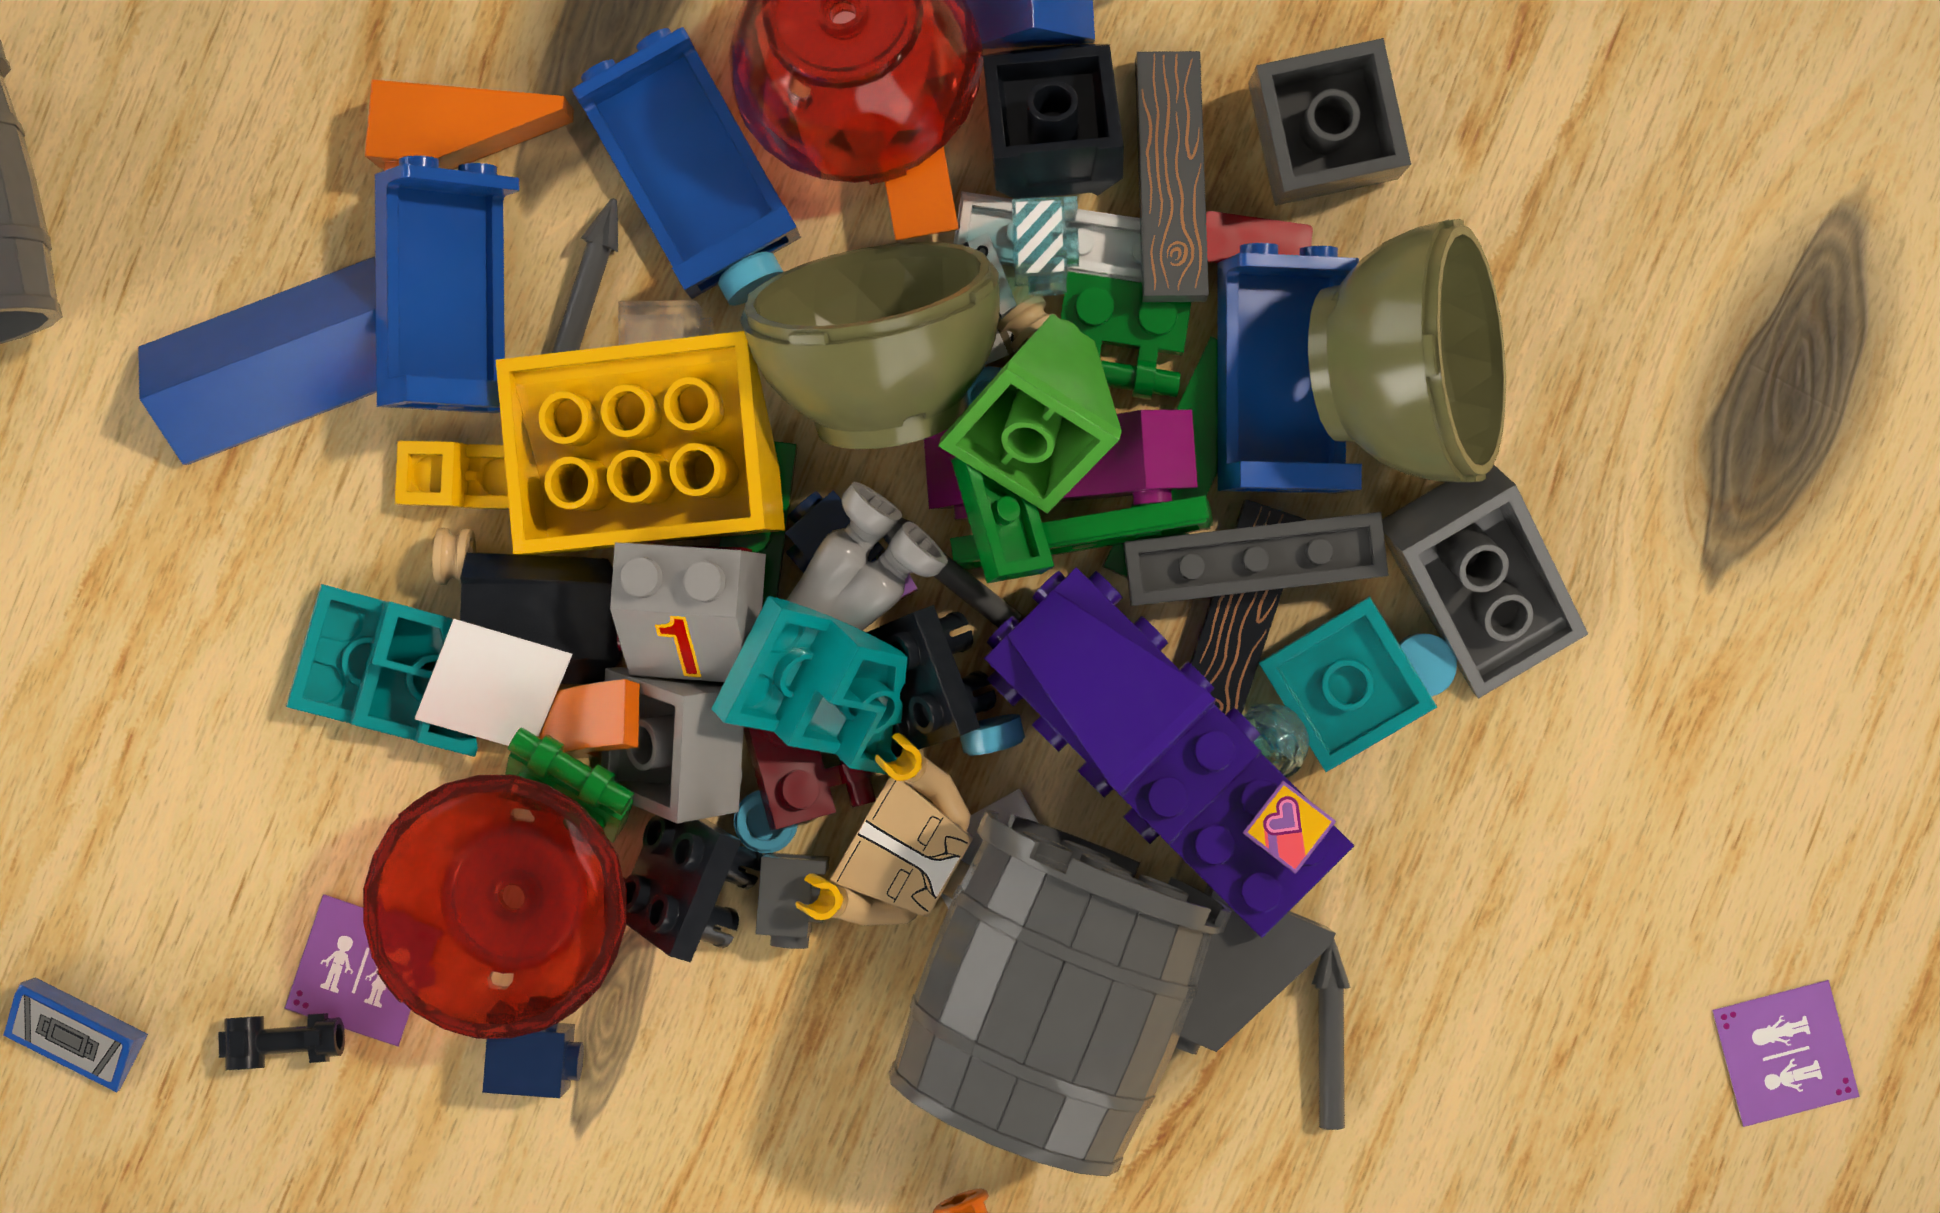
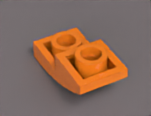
[873,104,959,241]
[539,679,640,759]

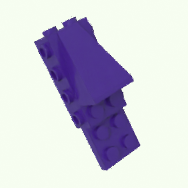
[984,567,1355,938]

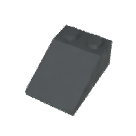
[1382,465,1588,699]

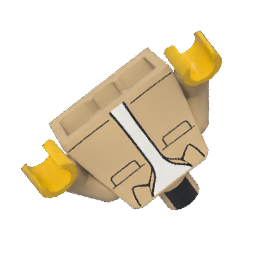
[795,733,973,926]

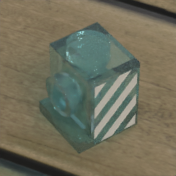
[1011,196,1079,296]

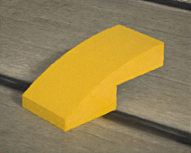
[395,441,509,510]

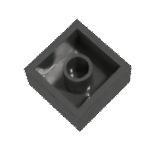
[1248,38,1411,206]

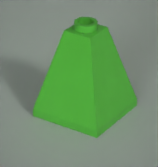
[938,314,1122,514]

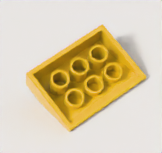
[496,331,785,555]

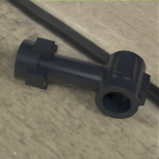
[218,1013,345,1070]

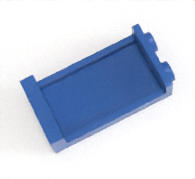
[572,27,801,299]
[375,156,520,413]
[1217,243,1362,494]

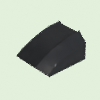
[983,44,1124,202]
[460,552,621,684]

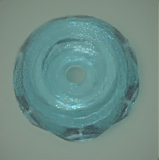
[1244,702,1309,778]

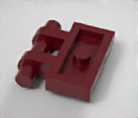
[743,727,876,830]

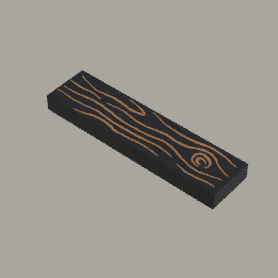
[1190,499,1306,714]

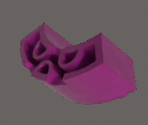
[924,410,1198,520]

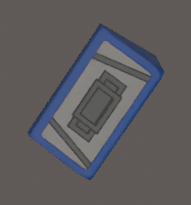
[3,977,148,1093]

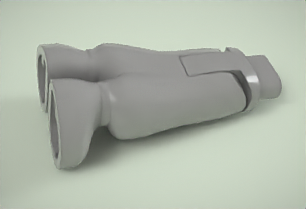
[786,482,948,631]

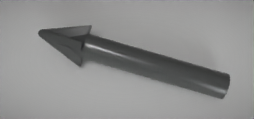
[552,198,618,353]
[883,518,1022,628]
[1312,939,1351,1130]

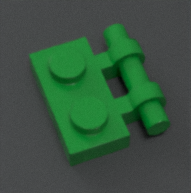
[1060,271,1191,400]
[504,727,634,843]

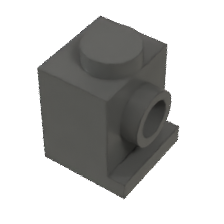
[756,852,830,949]

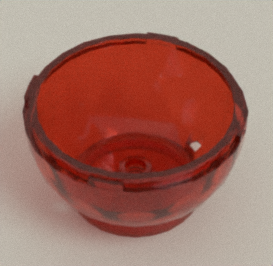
[729,0,984,185]
[363,775,627,1039]

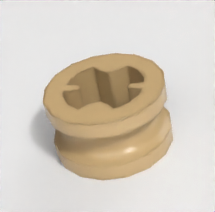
[997,295,1056,355]
[432,528,476,585]

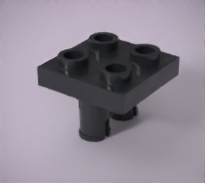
[866,605,996,757]
[614,815,763,963]

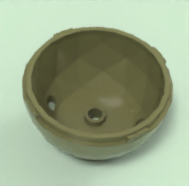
[1308,219,1506,483]
[740,242,1000,449]

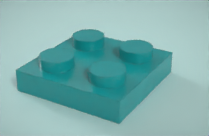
[1259,596,1437,772]

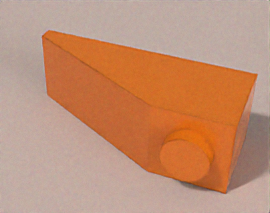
[365,79,574,171]

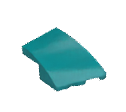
[286,584,478,757]
[711,596,908,775]

